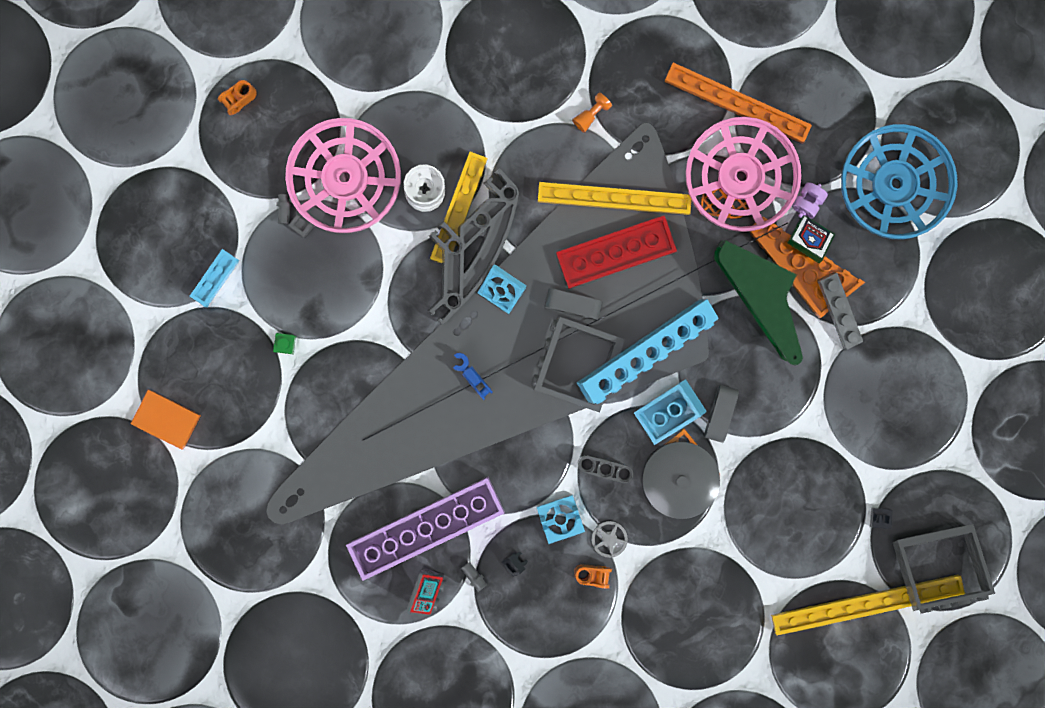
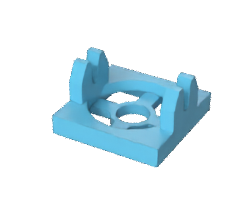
[477,264,527,314]
[536,495,585,544]

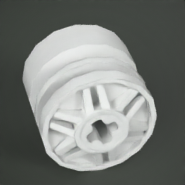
[404,165,445,212]

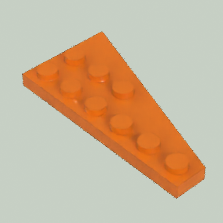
[749,217,865,318]

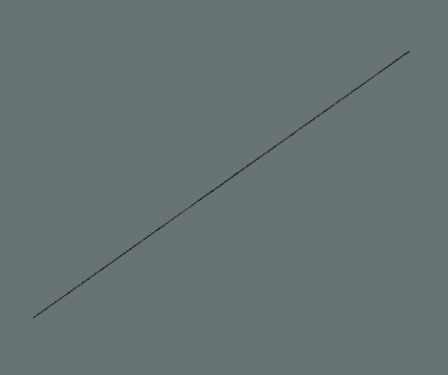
[362,222,788,441]

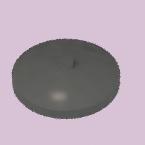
[642,441,720,519]

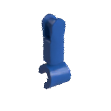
[453,353,493,400]

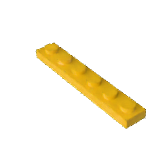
[430,152,488,263]

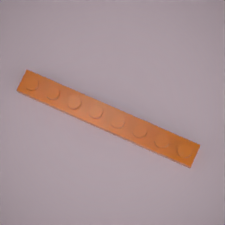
[664,63,812,144]

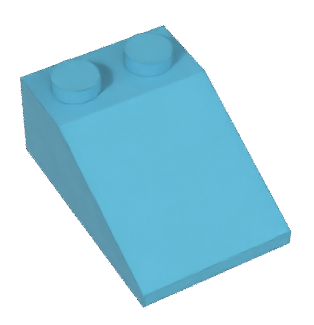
[634,379,707,445]

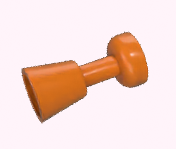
[572,93,612,133]

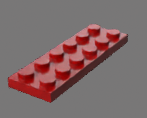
[556,215,677,289]

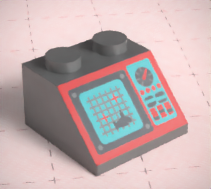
[406,567,446,615]

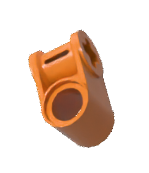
[218,80,257,115]
[574,564,612,588]

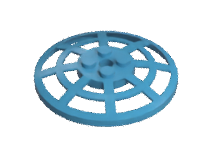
[841,124,957,239]

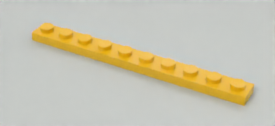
[771,575,965,635]

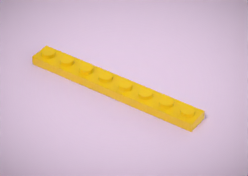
[538,182,691,215]

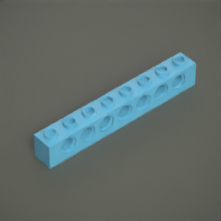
[577,299,719,404]

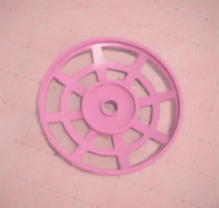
[685,117,801,232]
[285,118,401,233]

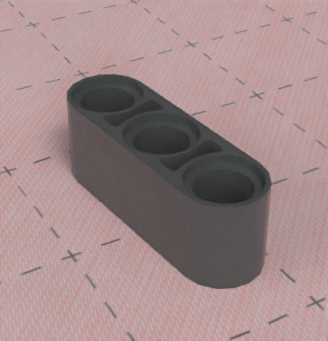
[544,288,602,320]
[704,385,739,443]
[577,455,633,483]

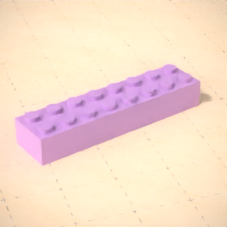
[346,477,505,581]

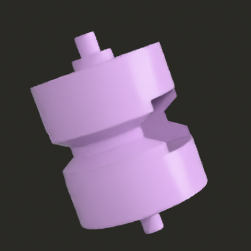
[792,182,828,219]

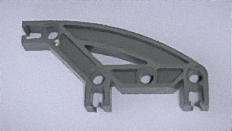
[427,168,519,325]

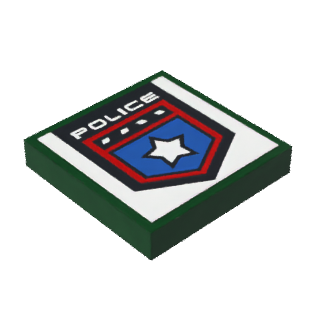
[787,215,835,264]

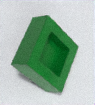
[273,333,296,355]

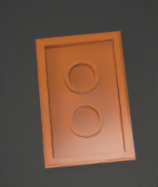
[131,390,201,450]

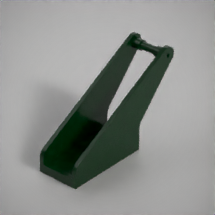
[714,240,803,365]

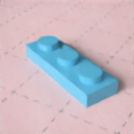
[190,249,240,307]

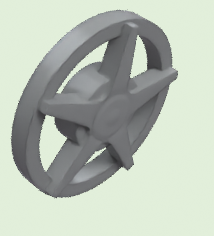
[592,521,628,558]

